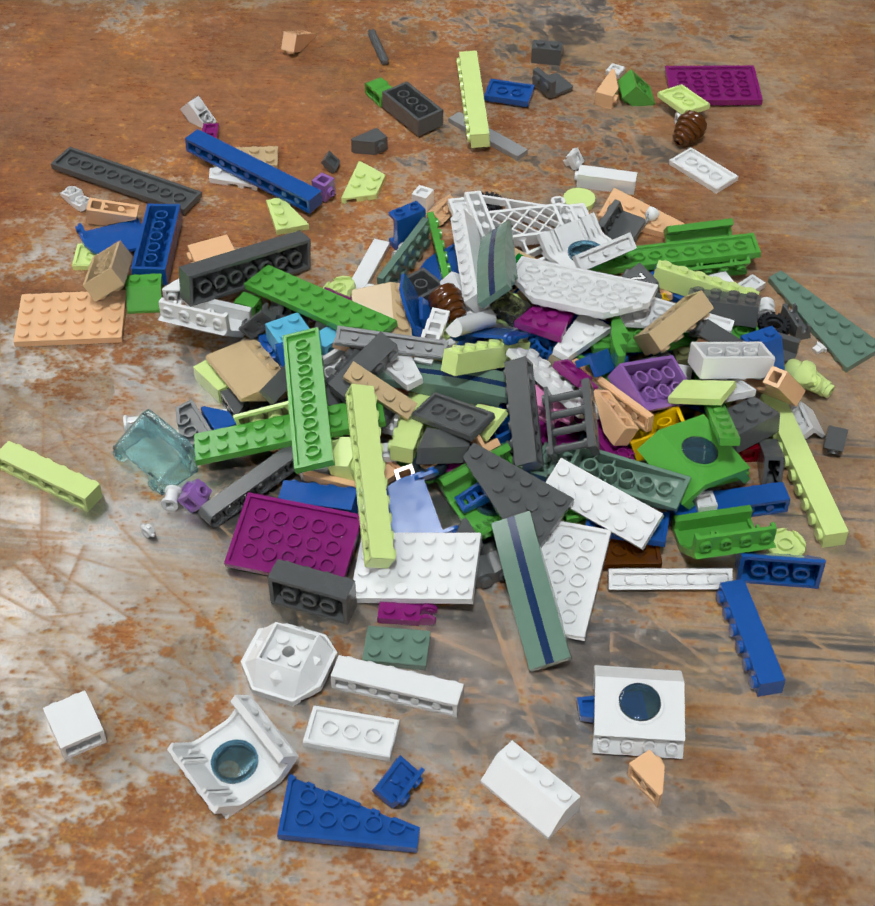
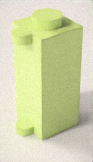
[193,360,229,403]

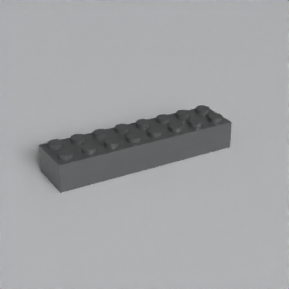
[179,230,311,307]

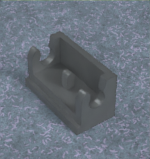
[238,303,278,339]
[781,303,811,340]

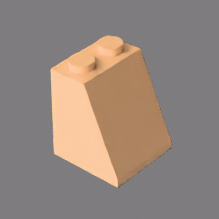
[186,234,235,263]

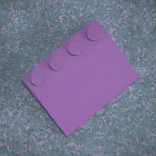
[608,355,689,412]

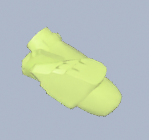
[785,359,835,398]

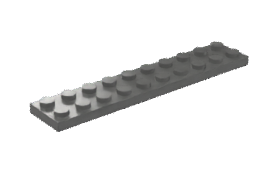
[51,147,202,215]

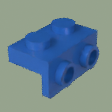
[372,755,425,809]

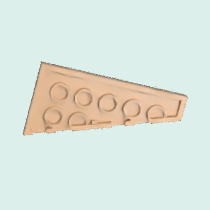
[598,188,685,238]

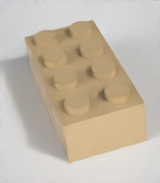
[83,240,133,302]
[633,290,714,356]

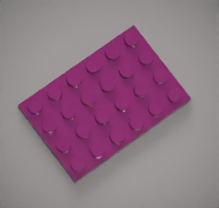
[665,65,763,106]
[224,492,360,577]

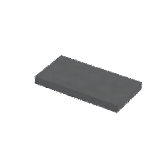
[411,392,495,441]

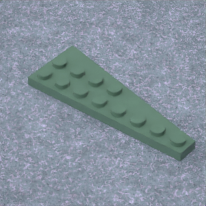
[768,271,875,373]

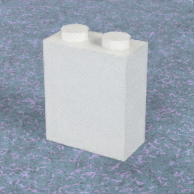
[43,691,107,760]

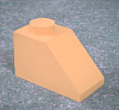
[627,749,665,807]

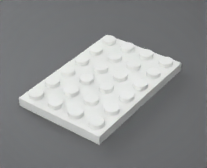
[353,533,482,604]

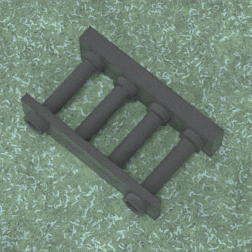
[541,378,601,464]

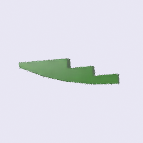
[610,315,628,368]

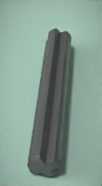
[368,29,389,65]

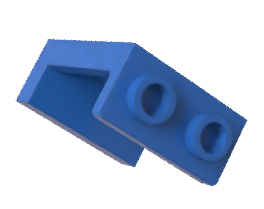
[389,201,426,251]

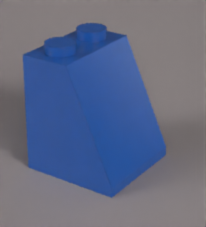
[740,326,785,370]

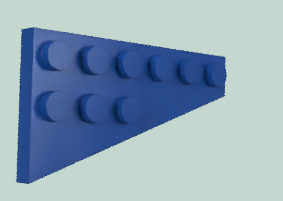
[277,774,420,853]

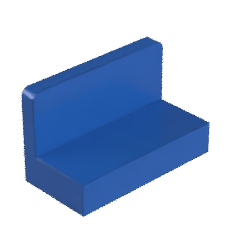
[575,348,615,378]

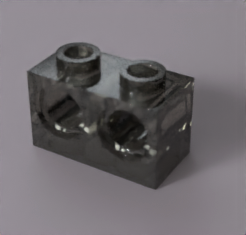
[489,292,532,327]

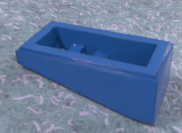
[454,482,489,513]

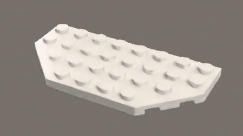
[515,256,658,319]

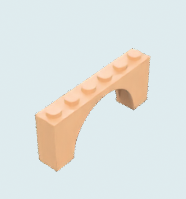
[696,338,806,407]

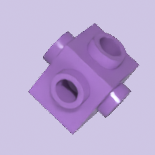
[312,173,336,202]
[177,478,212,513]

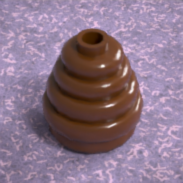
[673,110,707,147]
[428,283,467,324]

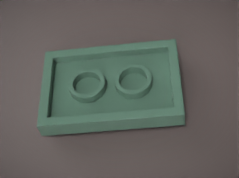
[362,626,431,671]

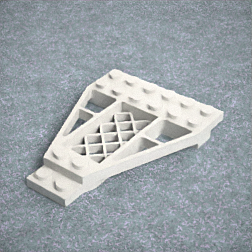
[447,191,589,257]

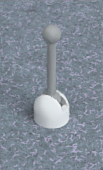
[634,206,660,241]

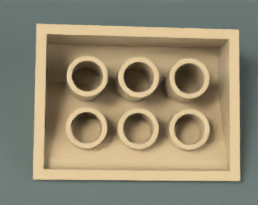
[351,282,412,336]
[205,340,288,402]

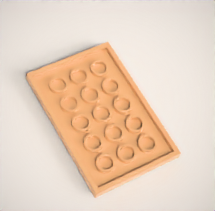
[13,290,127,347]

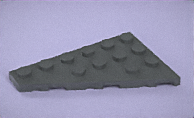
[463,443,574,548]

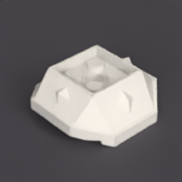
[241,622,338,707]

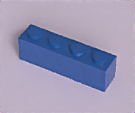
[278,480,358,514]

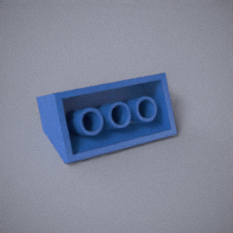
[735,552,826,589]

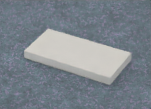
[669,148,738,194]
[303,706,400,761]

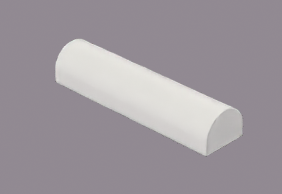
[445,309,497,337]

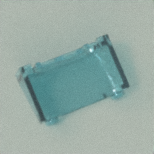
[112,409,198,496]

